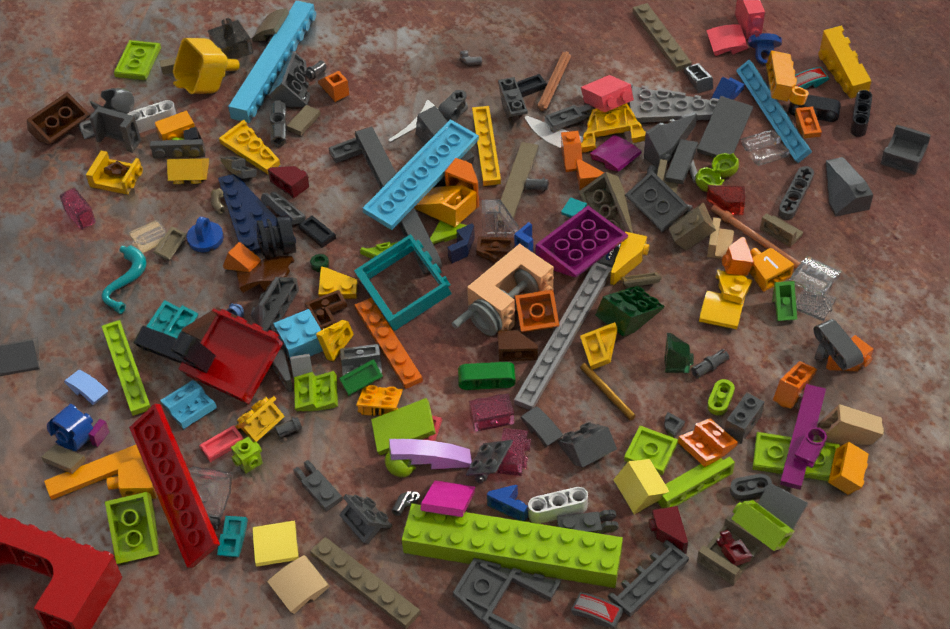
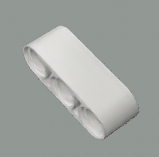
[128,100,176,133]
[528,487,588,524]

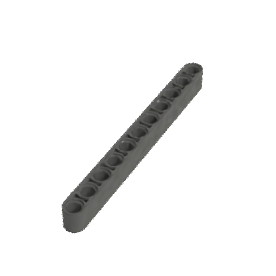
[355,126,442,274]

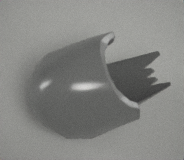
[90,88,134,114]

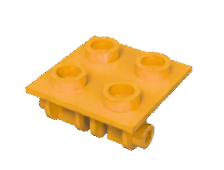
[356,385,403,416]

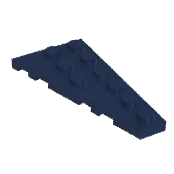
[218,174,296,254]

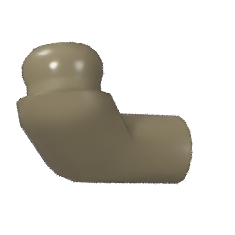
[211,188,226,214]

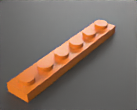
[355,298,423,389]

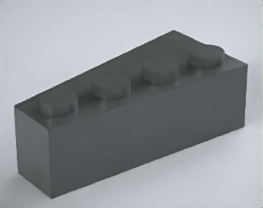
[415,106,474,166]

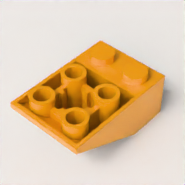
[414,185,476,227]

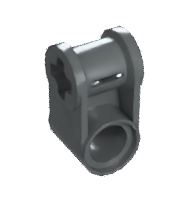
[438,90,468,122]

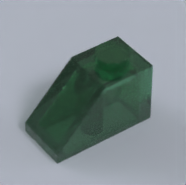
[664,333,694,373]

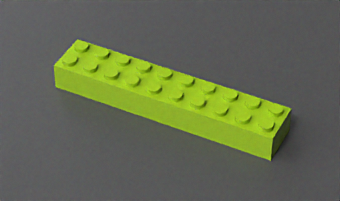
[402,503,623,588]

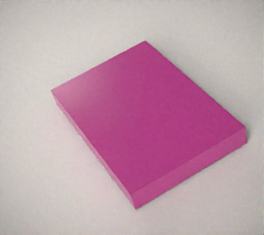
[421,480,475,517]

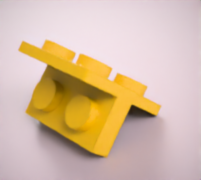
[235,396,285,443]

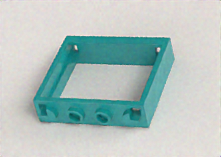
[354,234,452,331]

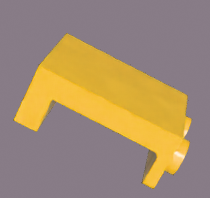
[86,151,143,195]

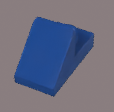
[711,77,745,100]
[487,485,528,522]

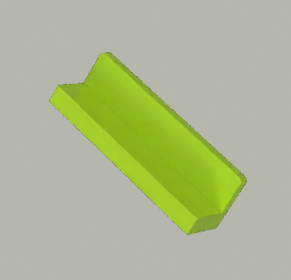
[657,456,735,508]

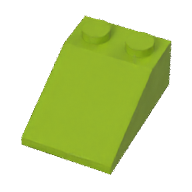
[105,492,159,564]

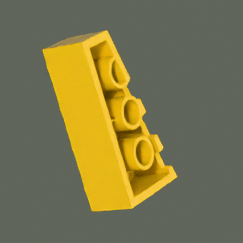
[818,26,871,99]

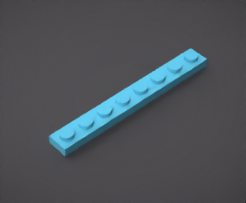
[736,60,812,163]

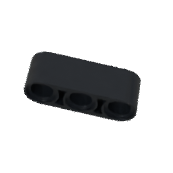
[850,90,872,137]
[788,95,841,122]

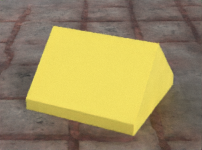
[613,459,669,515]

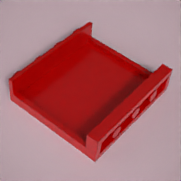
[178,308,283,405]

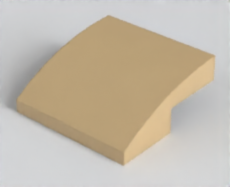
[267,555,330,614]

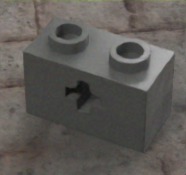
[725,393,764,443]

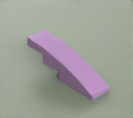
[389,439,472,469]

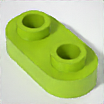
[707,379,735,415]

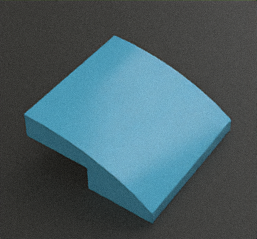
[160,380,217,429]

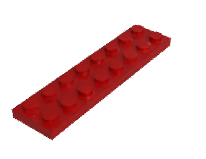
[129,404,220,568]

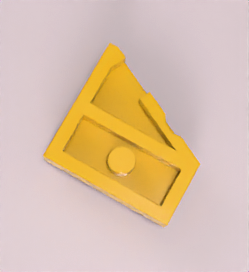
[716,270,752,304]
[316,320,354,362]
[580,322,618,370]

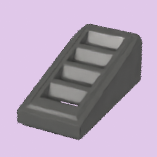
[683,63,713,93]
[271,350,293,392]

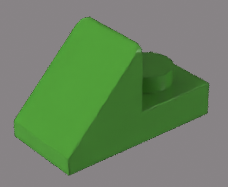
[772,281,797,321]

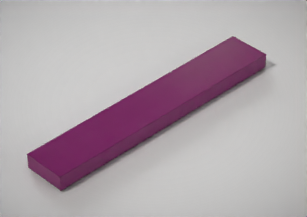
[780,384,826,490]

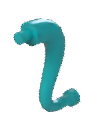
[101,245,147,314]

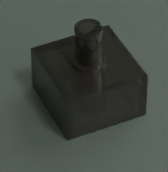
[208,18,253,59]

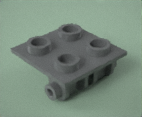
[466,440,513,483]

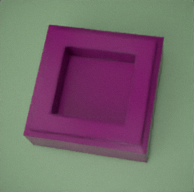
[88,419,110,447]

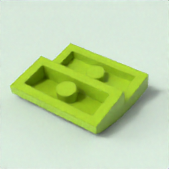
[294,371,338,411]

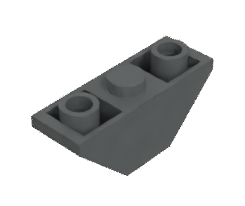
[498,77,528,118]

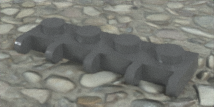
[607,540,689,617]

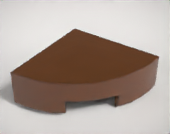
[104,161,129,176]

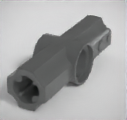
[270,100,287,147]

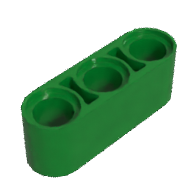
[458,362,516,390]

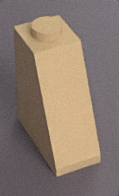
[817,404,884,445]

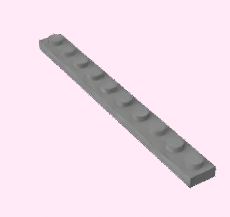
[514,262,612,410]

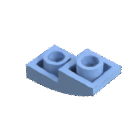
[64,370,108,405]

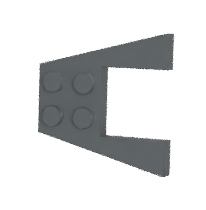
[453,558,561,629]

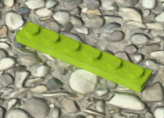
[102,320,151,416]

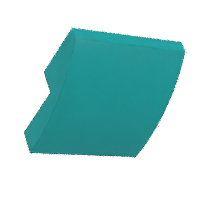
[146,300,199,338]

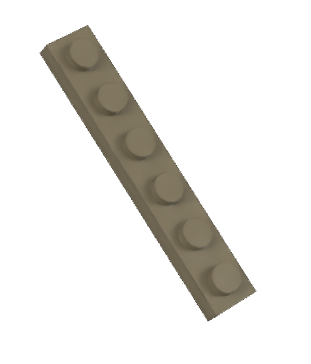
[632,3,692,72]
[310,537,421,629]

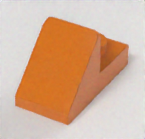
[795,106,822,139]

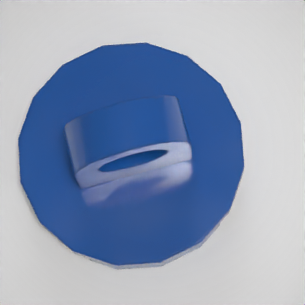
[748,33,782,65]
[187,216,224,252]

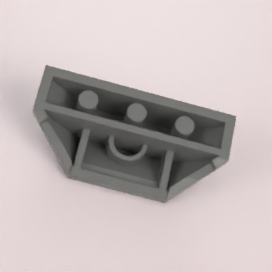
[251,277,299,332]

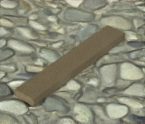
[495,142,539,224]

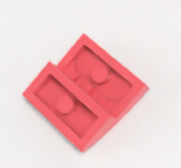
[706,24,748,56]

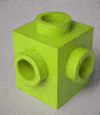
[231,437,263,474]

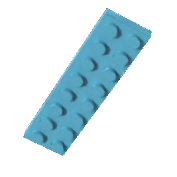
[363,119,479,230]

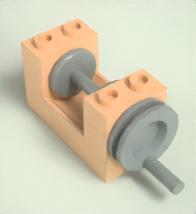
[452,244,554,336]

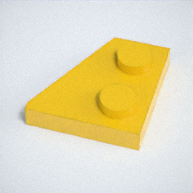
[318,267,358,299]

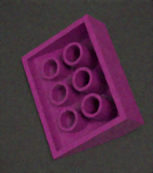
[536,206,628,278]

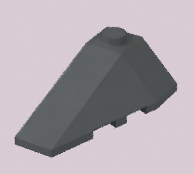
[269,51,310,107]
[644,112,697,167]
[826,157,873,217]

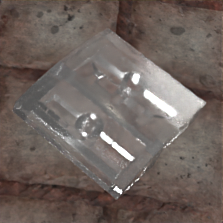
[741,130,790,166]
[789,256,842,297]

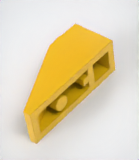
[610,232,649,285]

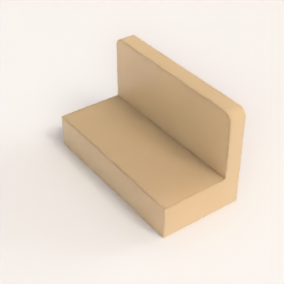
[707,217,734,259]

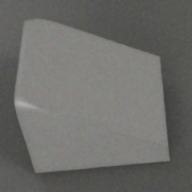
[78,120,95,139]
[290,354,313,377]

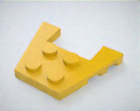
[581,103,646,153]

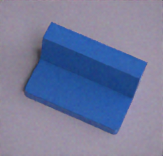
[514,222,533,252]

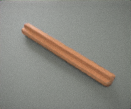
[537,51,571,111]

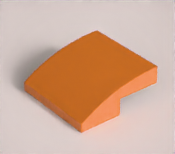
[678,418,738,467]

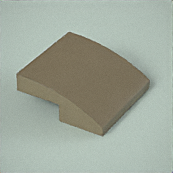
[252,8,289,41]

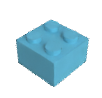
[273,309,323,363]

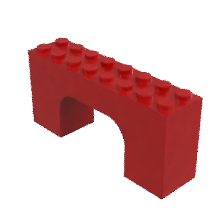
[0,514,123,629]

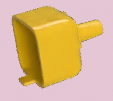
[173,38,240,94]

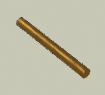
[580,363,636,421]

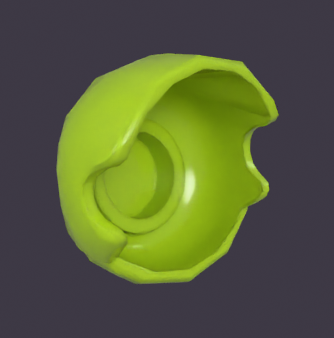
[712,153,739,178]
[695,167,724,193]
[385,451,416,478]

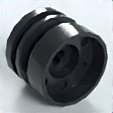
[256,215,296,259]

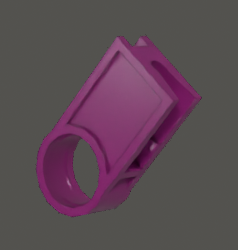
[794,427,827,468]

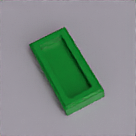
[339,359,383,396]

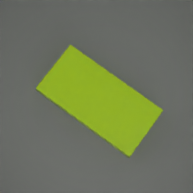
[752,432,840,481]

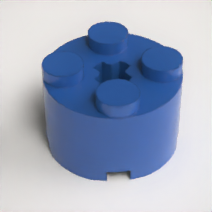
[47,404,93,452]

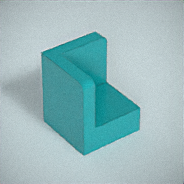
[561,197,587,218]

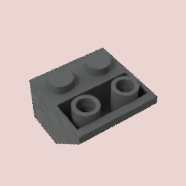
[557,422,617,467]

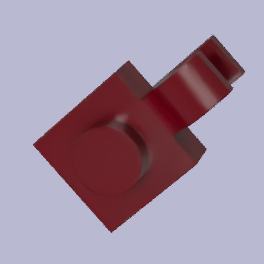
[716,530,753,566]

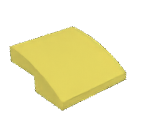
[253,521,299,567]

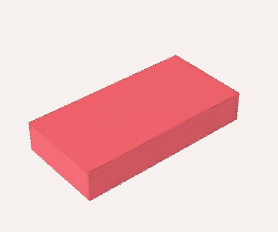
[199,425,244,463]

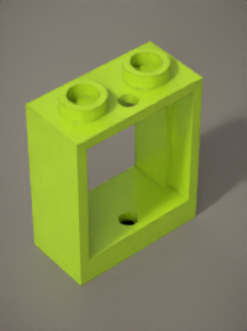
[731,500,795,551]

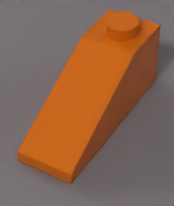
[773,361,817,409]

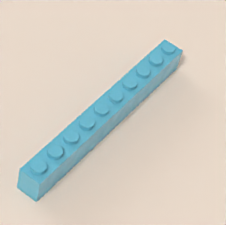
[228,1,316,123]

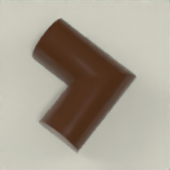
[304,290,347,330]

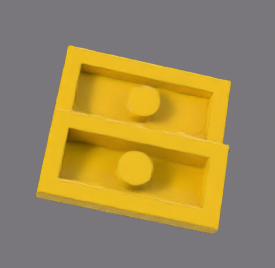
[699,291,745,329]

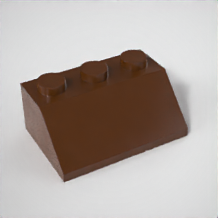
[27,92,90,144]

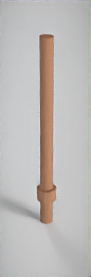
[711,205,802,270]

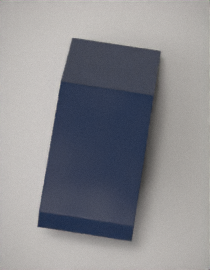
[447,223,475,263]

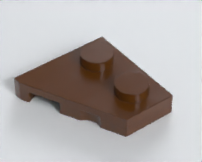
[476,236,515,263]

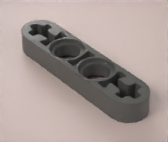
[778,166,814,220]

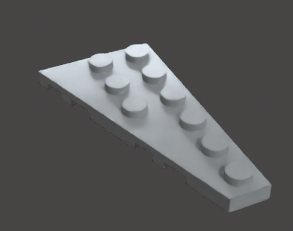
[629,83,719,123]

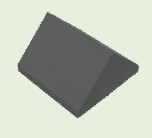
[0,337,39,376]

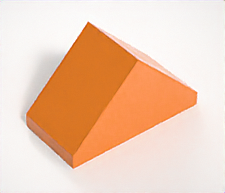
[576,159,604,190]
[223,242,261,272]

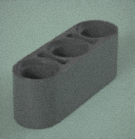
[813,319,864,371]

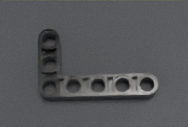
[133,326,216,373]

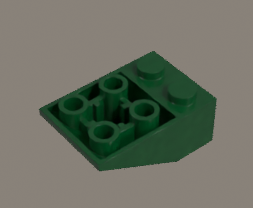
[595,286,665,337]

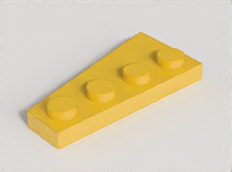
[219,120,280,174]

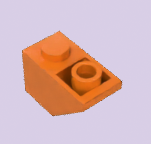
[318,71,349,102]

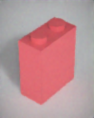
[735,0,765,40]
[581,75,634,112]

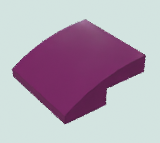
[590,135,642,172]

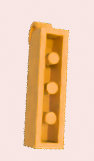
[766,50,809,105]

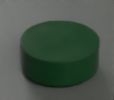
[310,254,329,272]

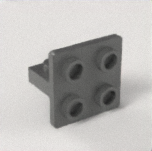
[339,494,392,544]

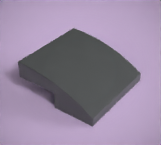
[340,344,383,380]
[758,483,808,530]

